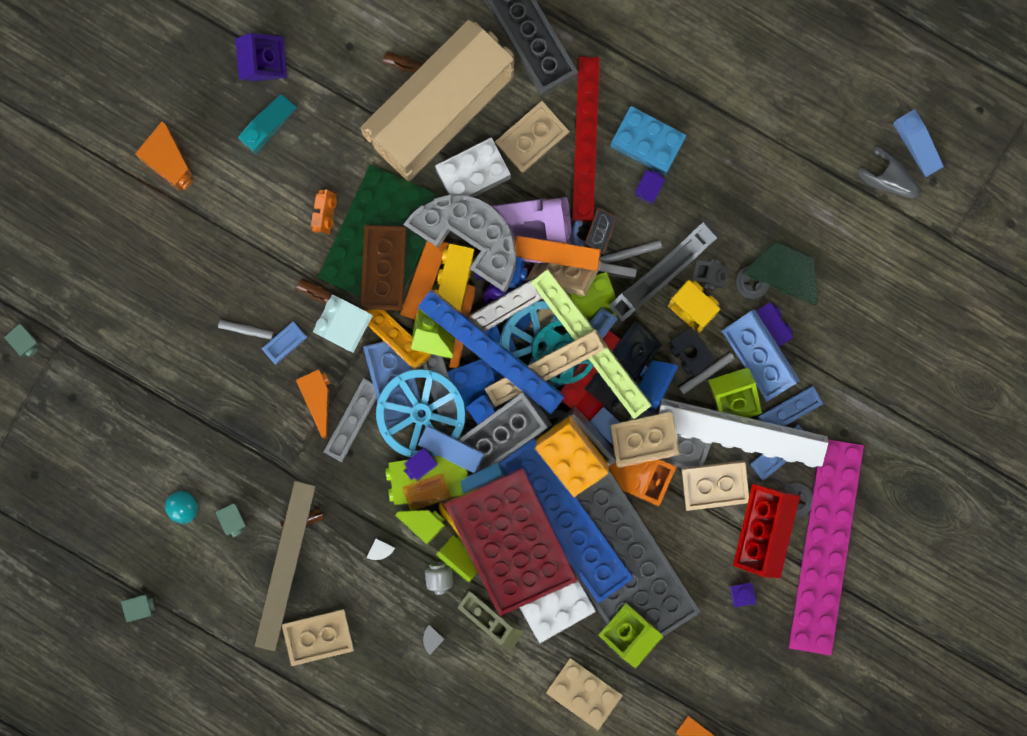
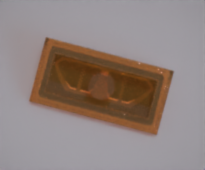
[403,474,451,511]

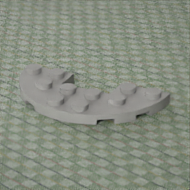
[403,195,516,292]

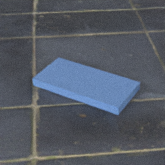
[722,309,800,402]
[363,341,425,427]

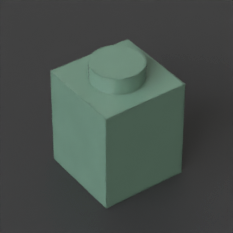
[4,324,41,358]
[216,503,248,538]
[121,595,156,622]

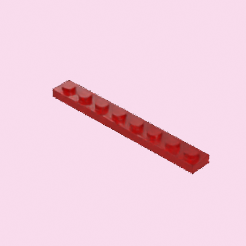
[572,57,600,222]

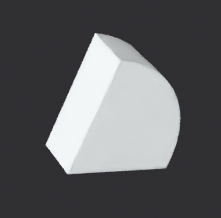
[367,539,395,560]

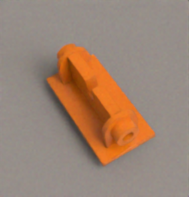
[310,189,337,235]

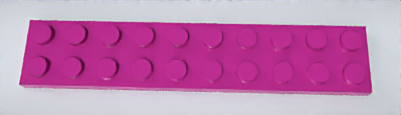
[788,440,864,655]

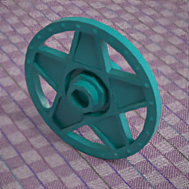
[533,321,594,384]

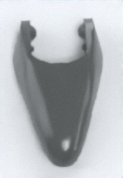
[858,146,921,199]

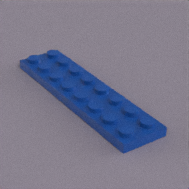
[499,439,634,603]

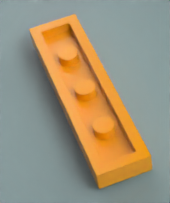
[362,309,431,370]

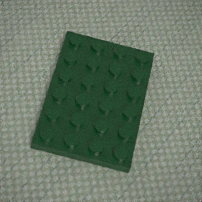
[317,164,442,313]

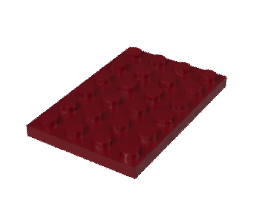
[444,467,578,616]

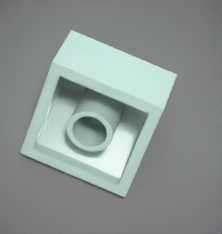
[313,295,373,353]

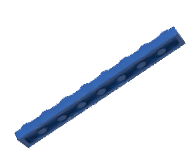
[418,290,565,414]

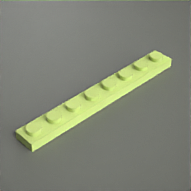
[531,269,652,419]

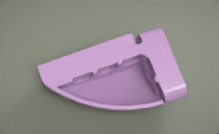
[491,197,572,263]

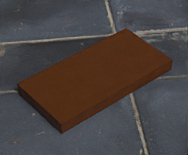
[360,225,407,311]

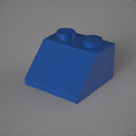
[447,359,496,412]
[636,360,678,413]

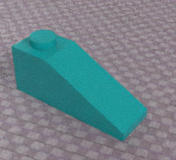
[238,94,297,155]

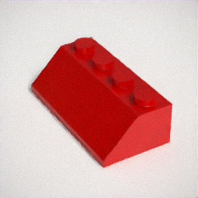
[560,331,621,422]
[733,484,800,579]

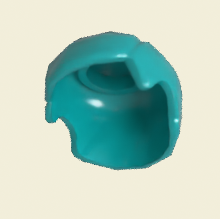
[164,490,199,524]

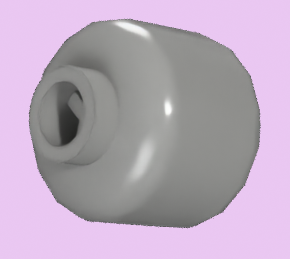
[425,562,454,595]

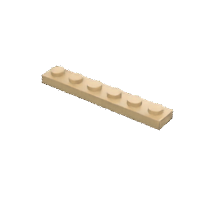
[485,330,606,407]

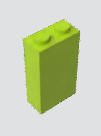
[385,456,468,506]

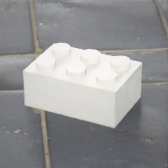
[435,137,511,197]
[520,579,596,643]

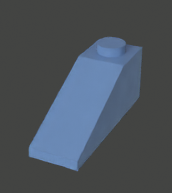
[893,109,944,177]

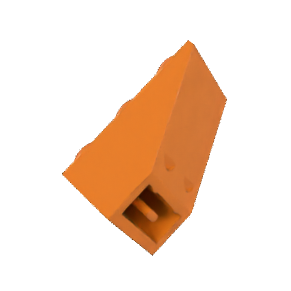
[609,459,676,507]

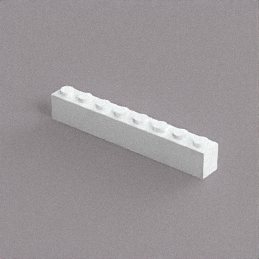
[658,398,828,467]

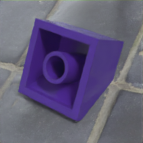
[235,33,287,81]

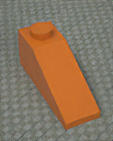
[296,369,330,439]

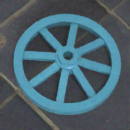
[500,301,581,388]
[376,369,466,458]

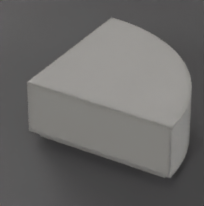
[423,625,444,655]

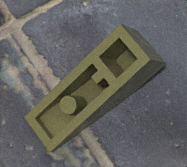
[458,591,524,648]

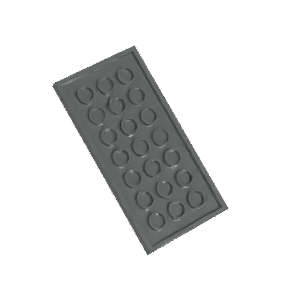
[570,471,700,636]

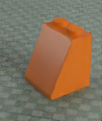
[135,121,193,192]

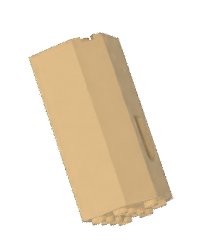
[360,20,514,182]

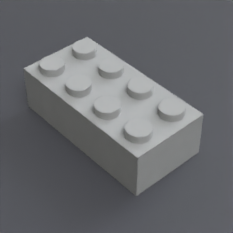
[459,392,552,472]

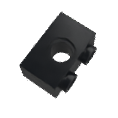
[669,327,716,377]

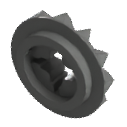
[736,265,770,299]
[783,483,813,517]

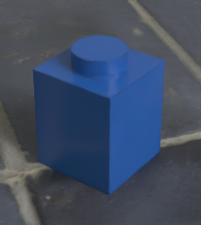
[466,394,499,425]

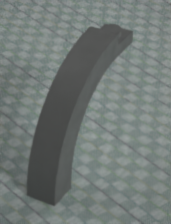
[609,220,720,322]

